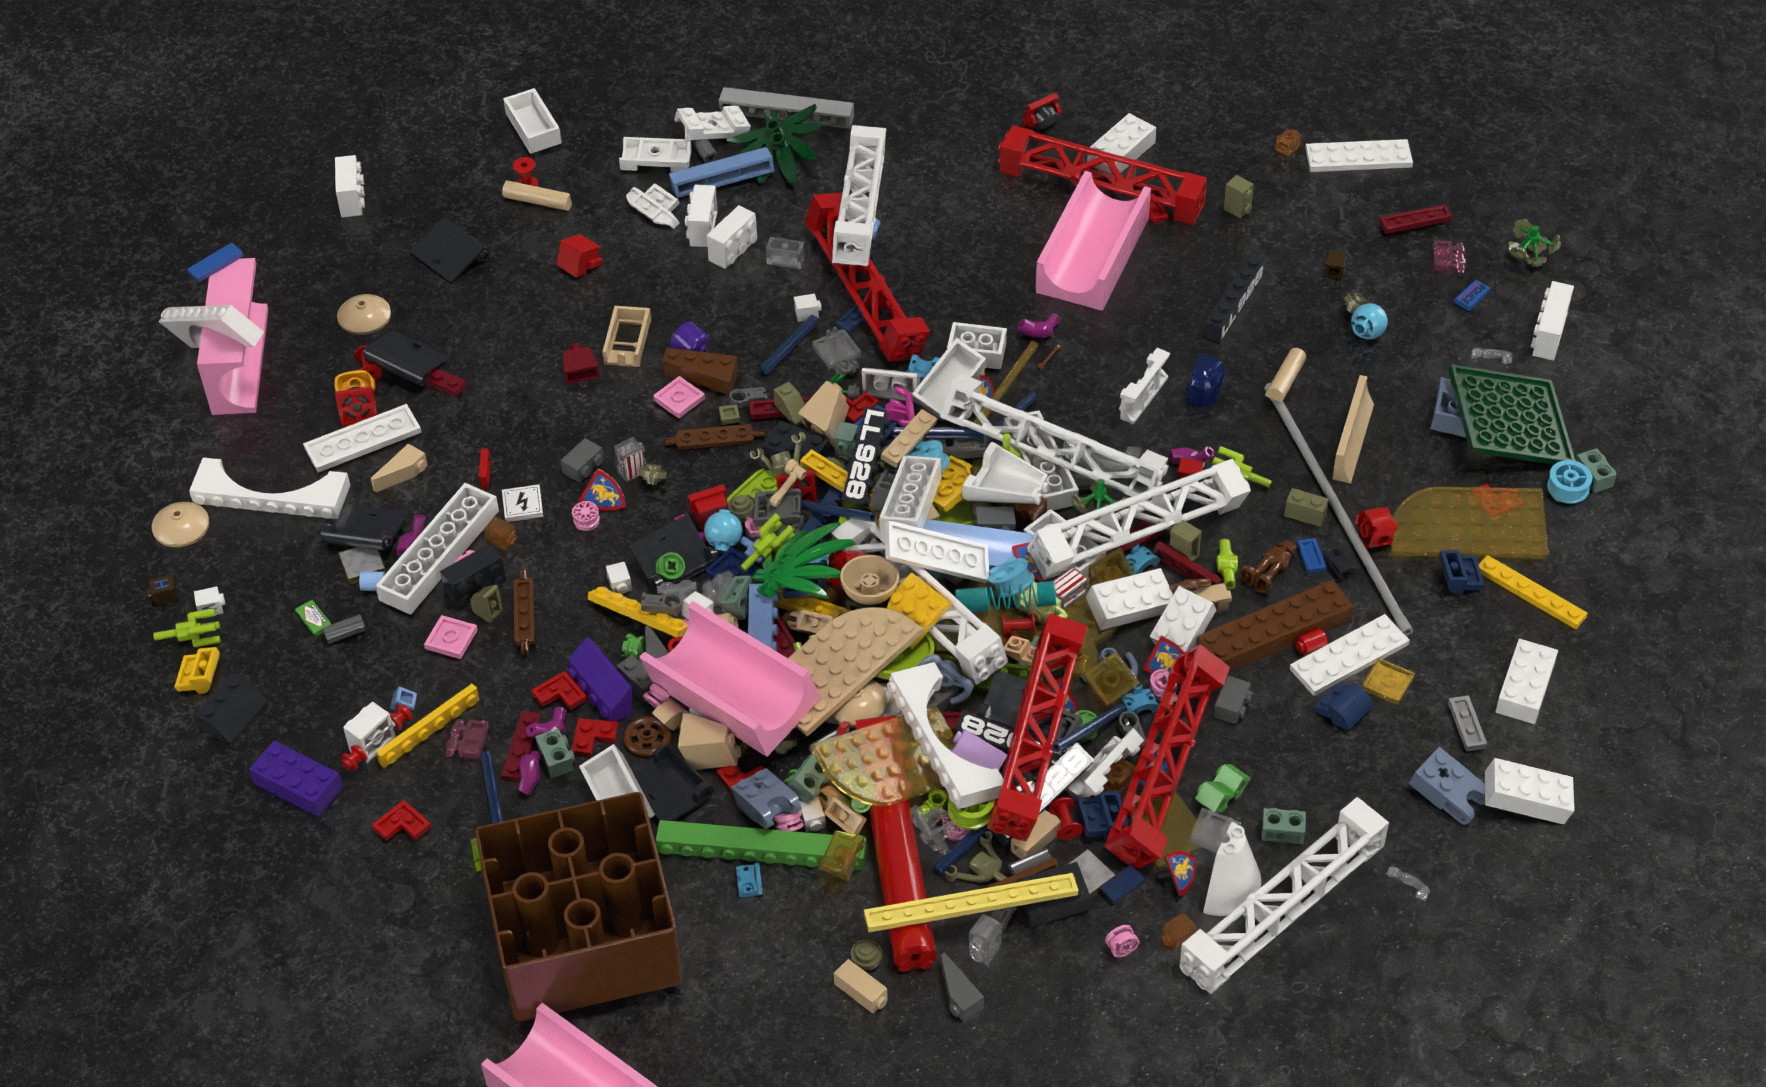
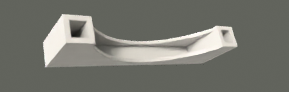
[159,305,264,348]
[189,458,350,519]
[887,662,1004,809]

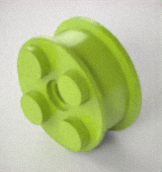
[948,798,994,830]

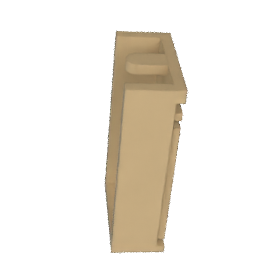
[603,306,651,367]

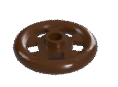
[1169,578,1212,593]
[623,716,672,757]

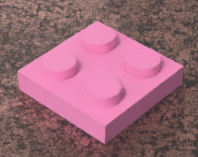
[653,376,705,418]
[424,615,478,659]

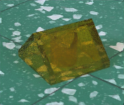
[1088,547,1134,586]
[1083,651,1140,706]
[818,831,865,882]

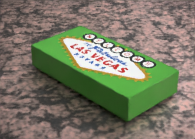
[295,600,332,637]

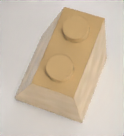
[798,381,849,448]
[678,713,741,770]

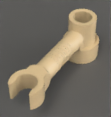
[769,459,807,508]

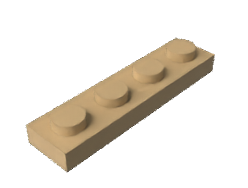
[880,409,938,468]

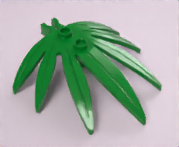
[751,522,856,599]

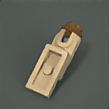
[783,610,835,635]
[816,784,867,837]

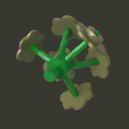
[1508,219,1561,267]
[1071,479,1127,521]

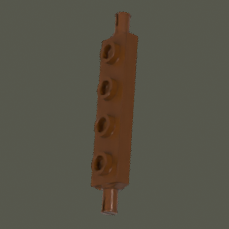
[665,424,765,450]
[513,568,535,655]

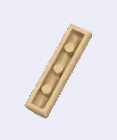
[502,181,572,211]
[1265,348,1306,403]

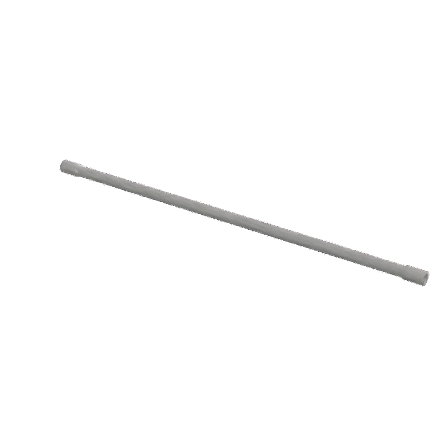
[1264,383,1413,636]

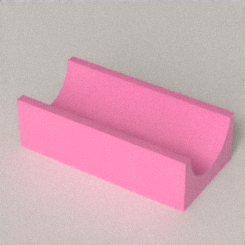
[1036,171,1151,311]
[197,258,268,415]
[639,601,821,757]
[481,1003,657,1087]

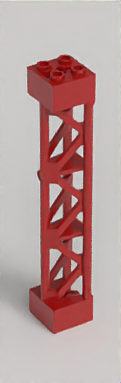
[998,125,1207,225]
[805,193,930,361]
[987,613,1087,842]
[1104,644,1230,870]

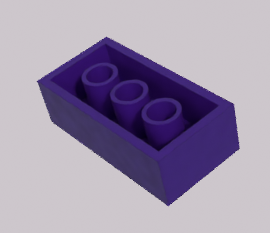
[249,741,343,816]

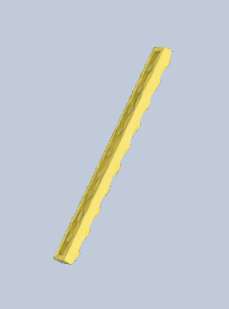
[864,873,1078,932]

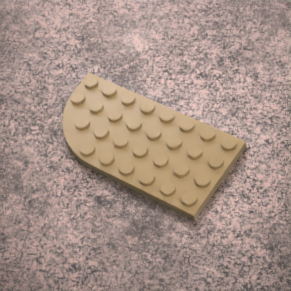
[788,607,924,736]

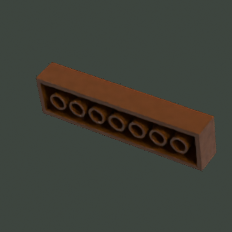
[1196,580,1354,673]

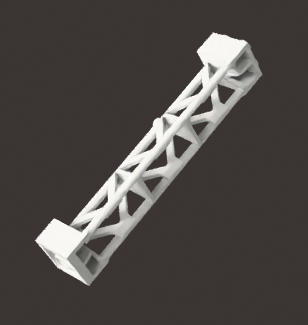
[832,125,886,266]
[940,374,1169,502]
[1027,459,1251,580]
[831,518,1008,685]
[1179,797,1389,994]

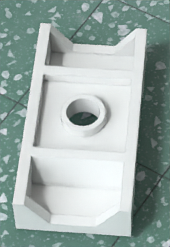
[674,106,751,140]
[619,137,692,172]
[1119,348,1170,424]
[1066,728,1144,801]

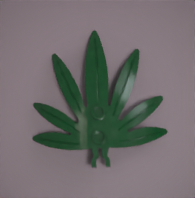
[726,104,822,185]

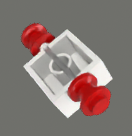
[341,702,412,771]

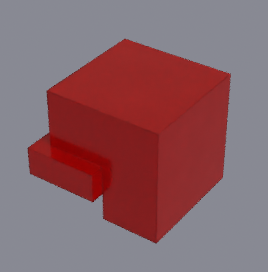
[556,234,603,277]
[688,484,729,532]

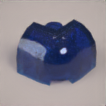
[1185,353,1227,407]

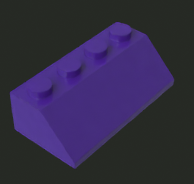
[567,637,632,721]

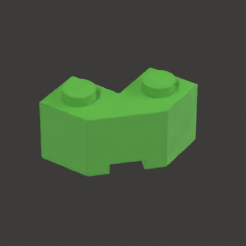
[1195,764,1251,813]

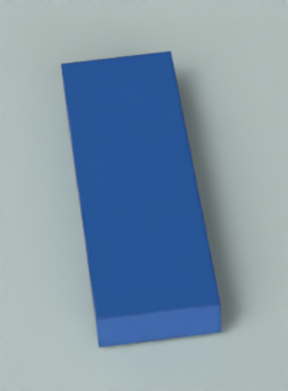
[187,243,243,283]

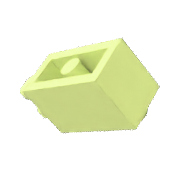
[1016,581,1068,625]

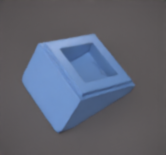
[390,686,417,711]

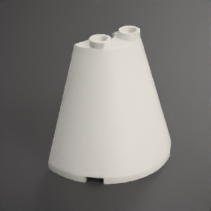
[962,442,1049,505]
[1203,822,1261,916]

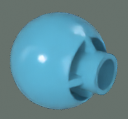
[1351,303,1388,340]
[704,510,742,554]

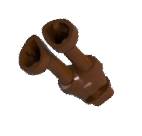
[1239,540,1297,593]

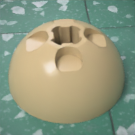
[840,555,899,605]

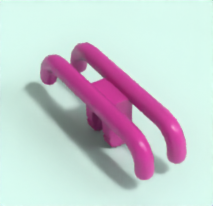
[885,387,915,427]

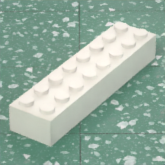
[376,483,499,615]

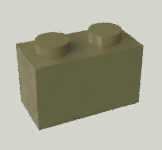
[1224,175,1254,219]
[1284,488,1329,527]
[1169,520,1202,561]

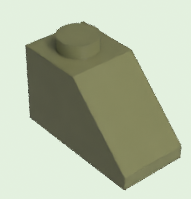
[774,382,805,426]
[470,585,503,623]

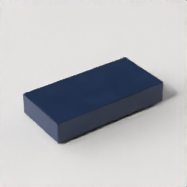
[1099,865,1145,905]

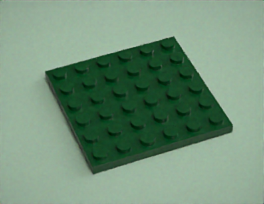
[1448,364,1575,465]

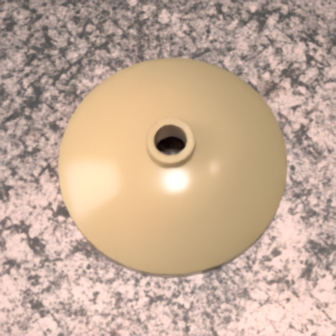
[337,294,391,335]
[152,502,209,547]
[831,679,887,728]

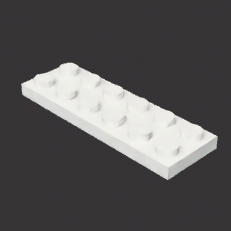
[1305,139,1413,172]
[303,404,421,473]
[885,521,989,583]
[1290,614,1410,696]

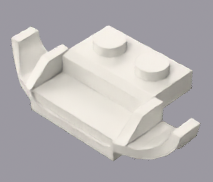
[626,183,680,229]

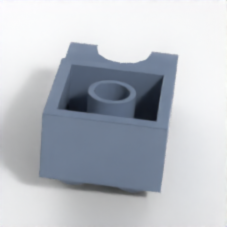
[1430,377,1466,437]
[1408,747,1485,824]
[731,769,802,829]

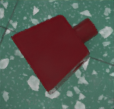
[564,343,600,384]

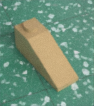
[371,444,428,492]

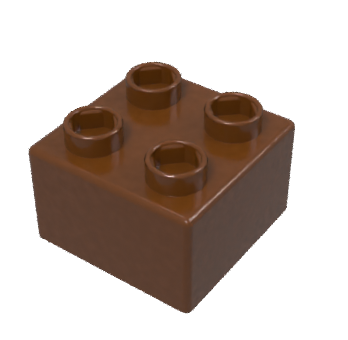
[475,792,683,1022]

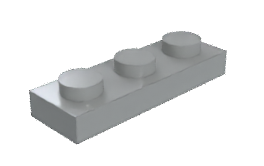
[1448,695,1487,751]

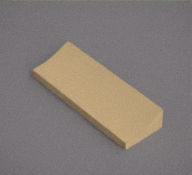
[1332,375,1374,484]

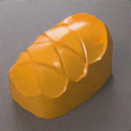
[335,370,375,392]

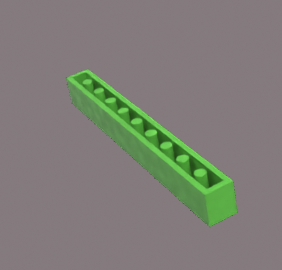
[656,820,867,871]

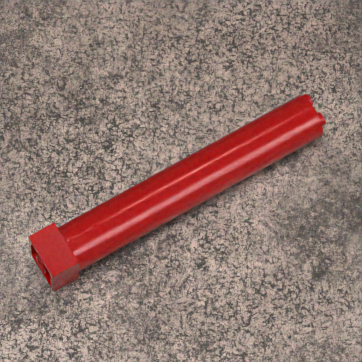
[855,715,937,972]

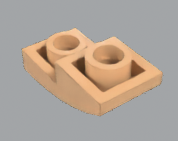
[1004,636,1036,666]

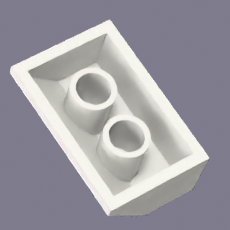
[862,368,920,401]

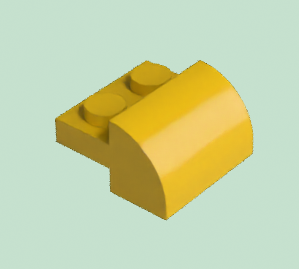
[174,647,220,695]

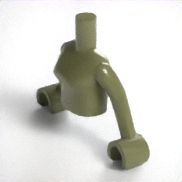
[750,432,806,477]
[945,831,1007,882]

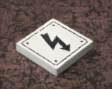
[502,485,543,522]

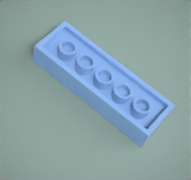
[923,519,1032,570]

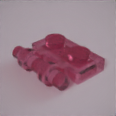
[1433,240,1466,273]
[445,719,489,759]

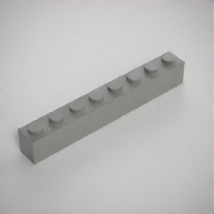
[719,87,854,129]

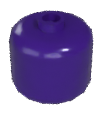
[670,321,710,352]

